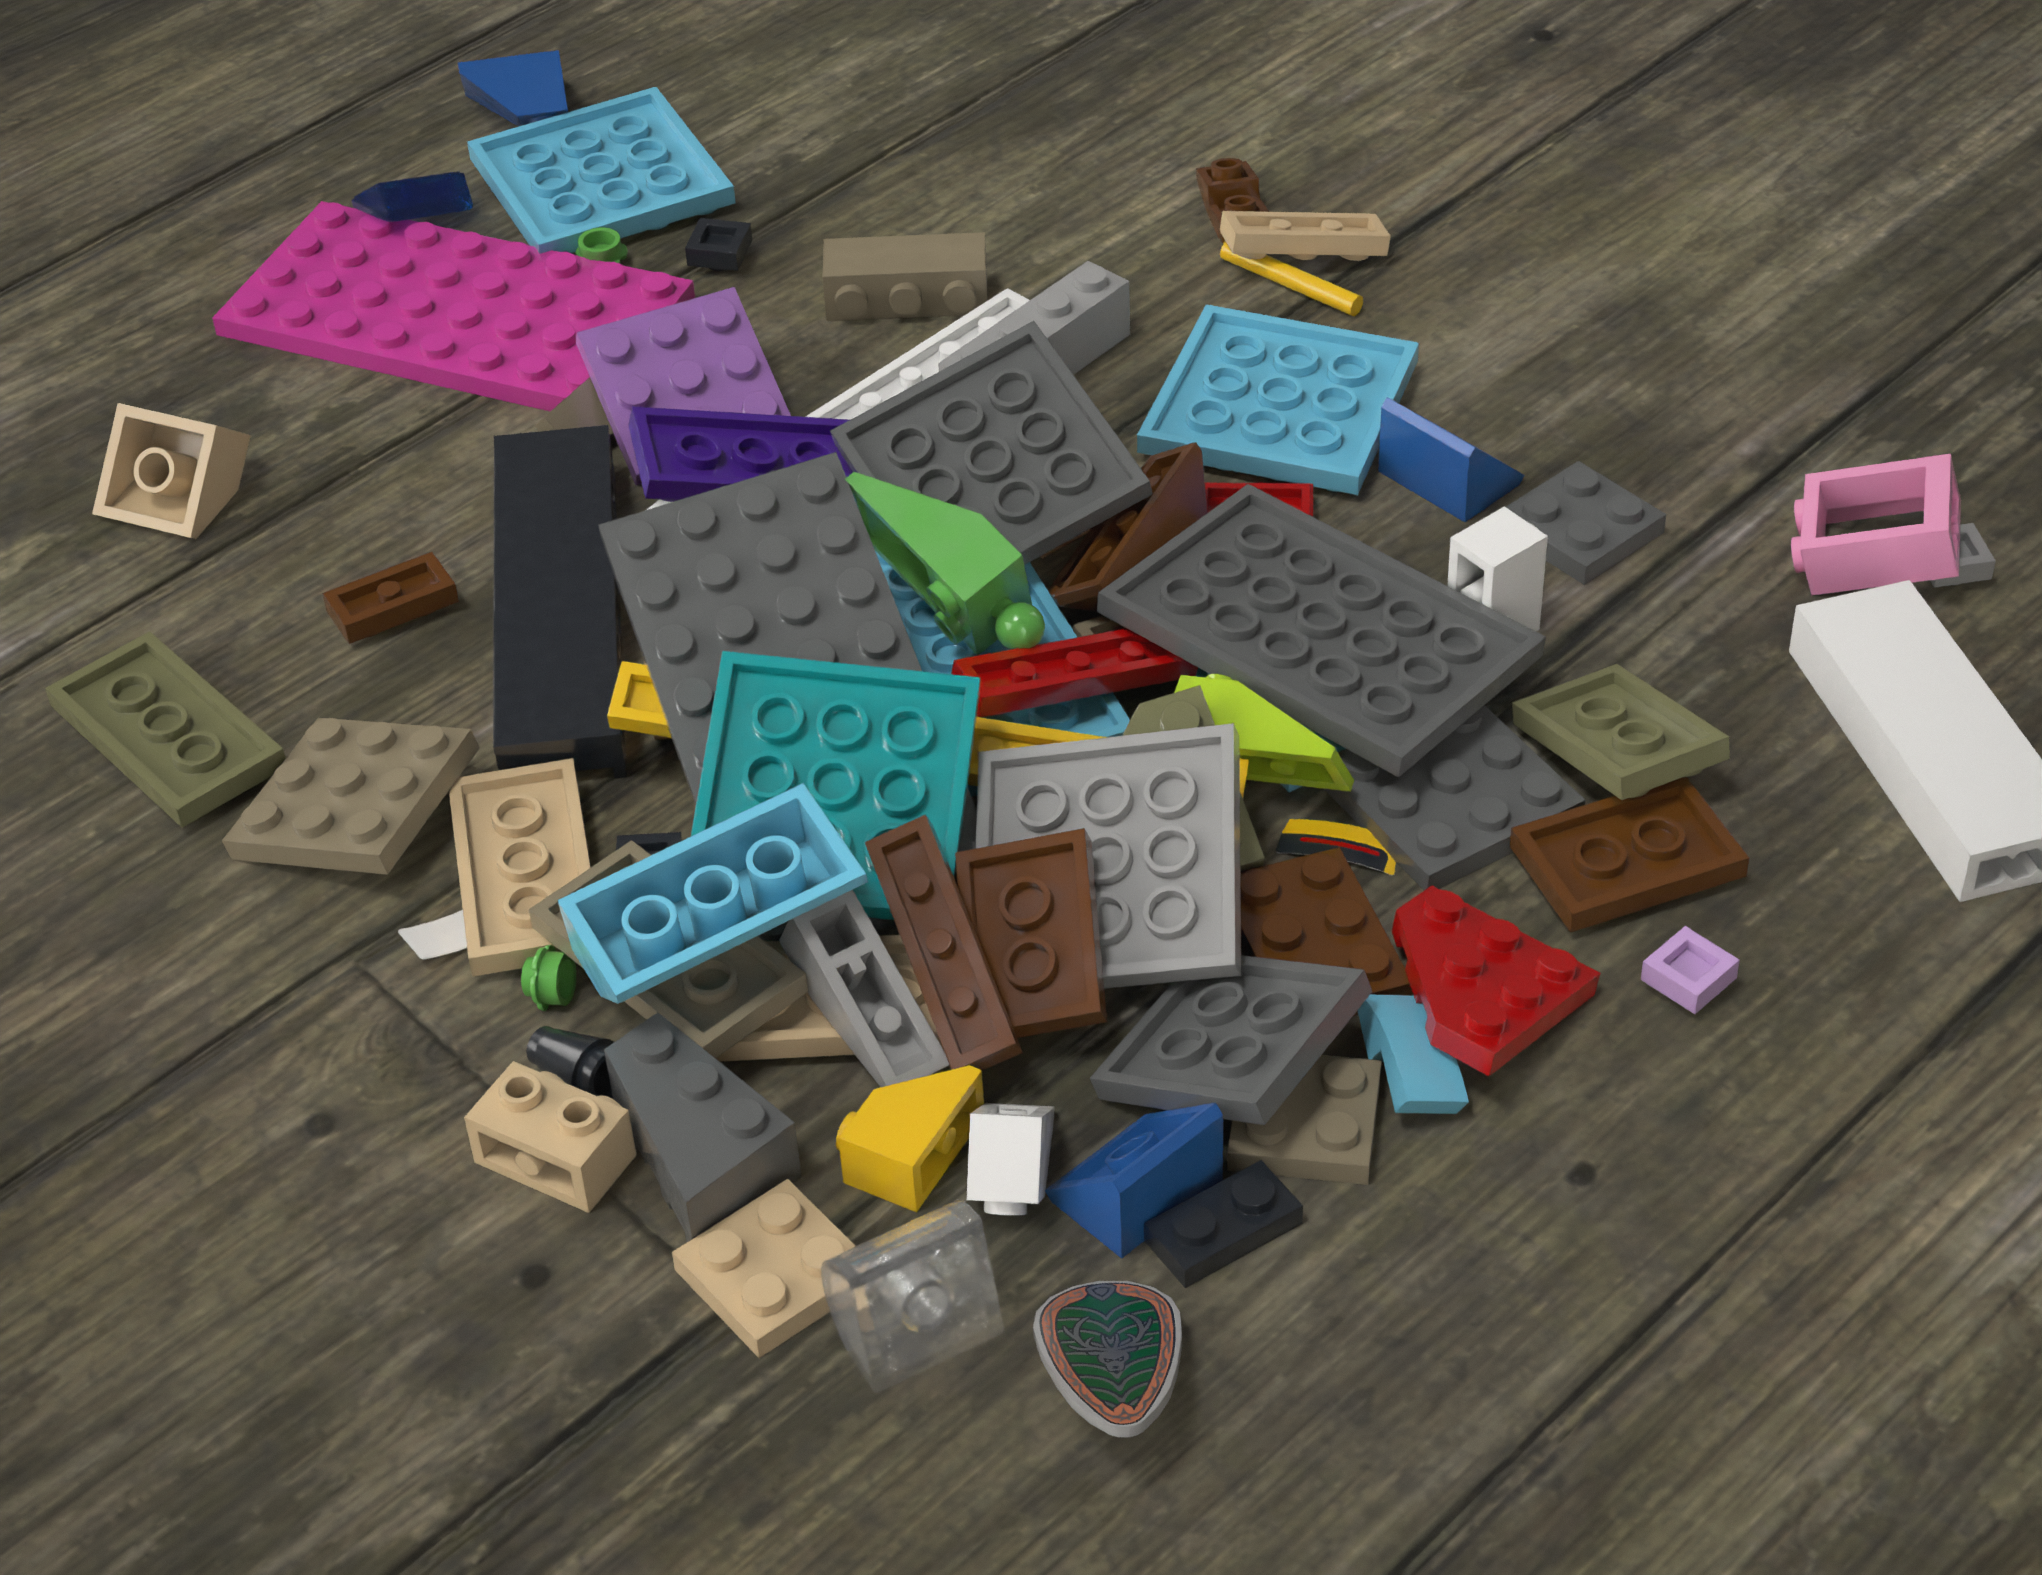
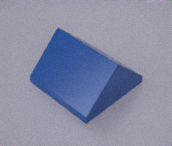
[1378,397,1525,522]
[1045,1103,1223,1259]

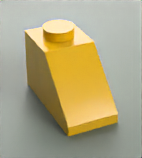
[836,1065,984,1213]

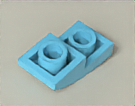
[1357,994,1469,1114]

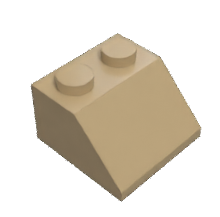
[92,403,251,539]

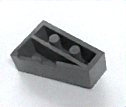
[604,1012,802,1242]

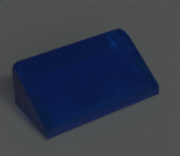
[351,171,473,222]

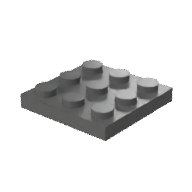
[1324,705,1586,890]
[1090,955,1373,1125]

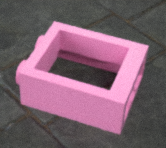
[1791,454,1961,596]

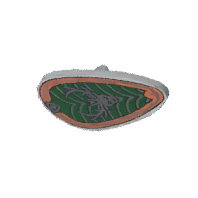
[1033,1281,1182,1437]

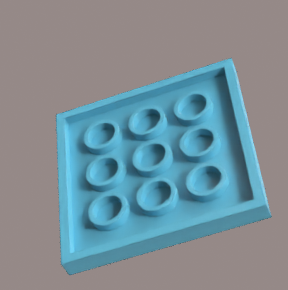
[467,87,736,254]
[1137,304,1419,495]

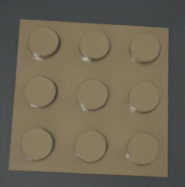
[222,718,479,875]

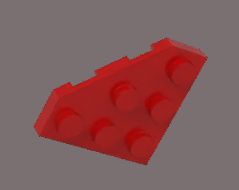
[1391,885,1601,1076]

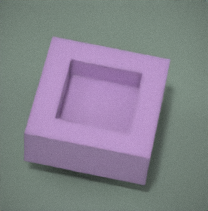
[1641,926,1740,1014]

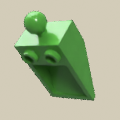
[845,472,1045,656]

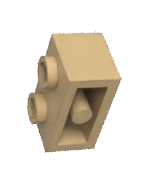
[464,1061,636,1213]

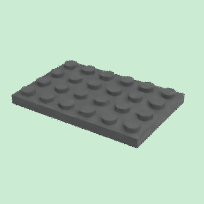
[1097,484,1546,777]

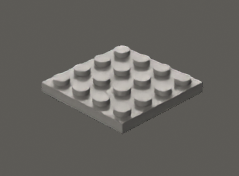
[976,723,1241,988]

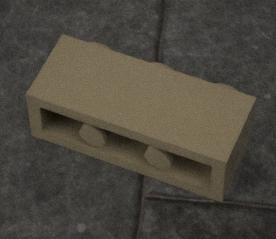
[822,232,988,321]

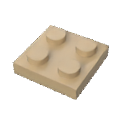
[672,1179,876,1358]

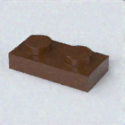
[322,552,459,644]

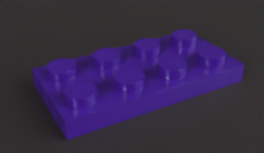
[628,406,853,502]

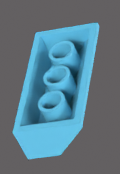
[557,783,868,1004]

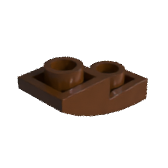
[1196,158,1269,243]

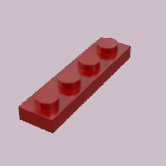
[951,628,1198,717]

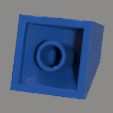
[458,50,568,127]

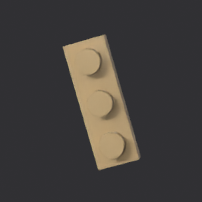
[1220,211,1391,261]

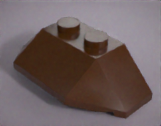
[1048,442,1207,613]

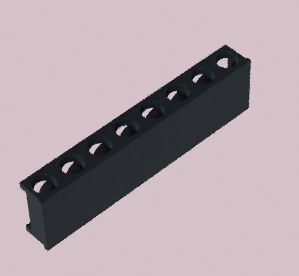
[493,425,627,779]

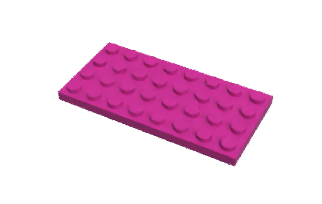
[212,201,695,411]

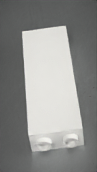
[1789,580,2042,902]

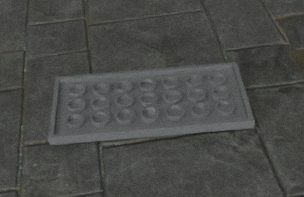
[598,452,977,942]

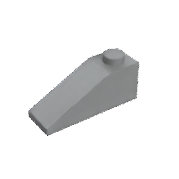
[779,890,950,1087]

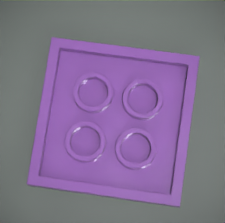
[576,287,791,485]

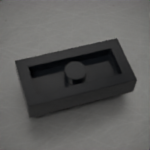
[1144,1160,1303,1288]

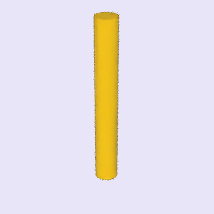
[1220,241,1363,316]

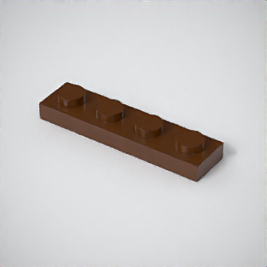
[865,814,1023,1071]

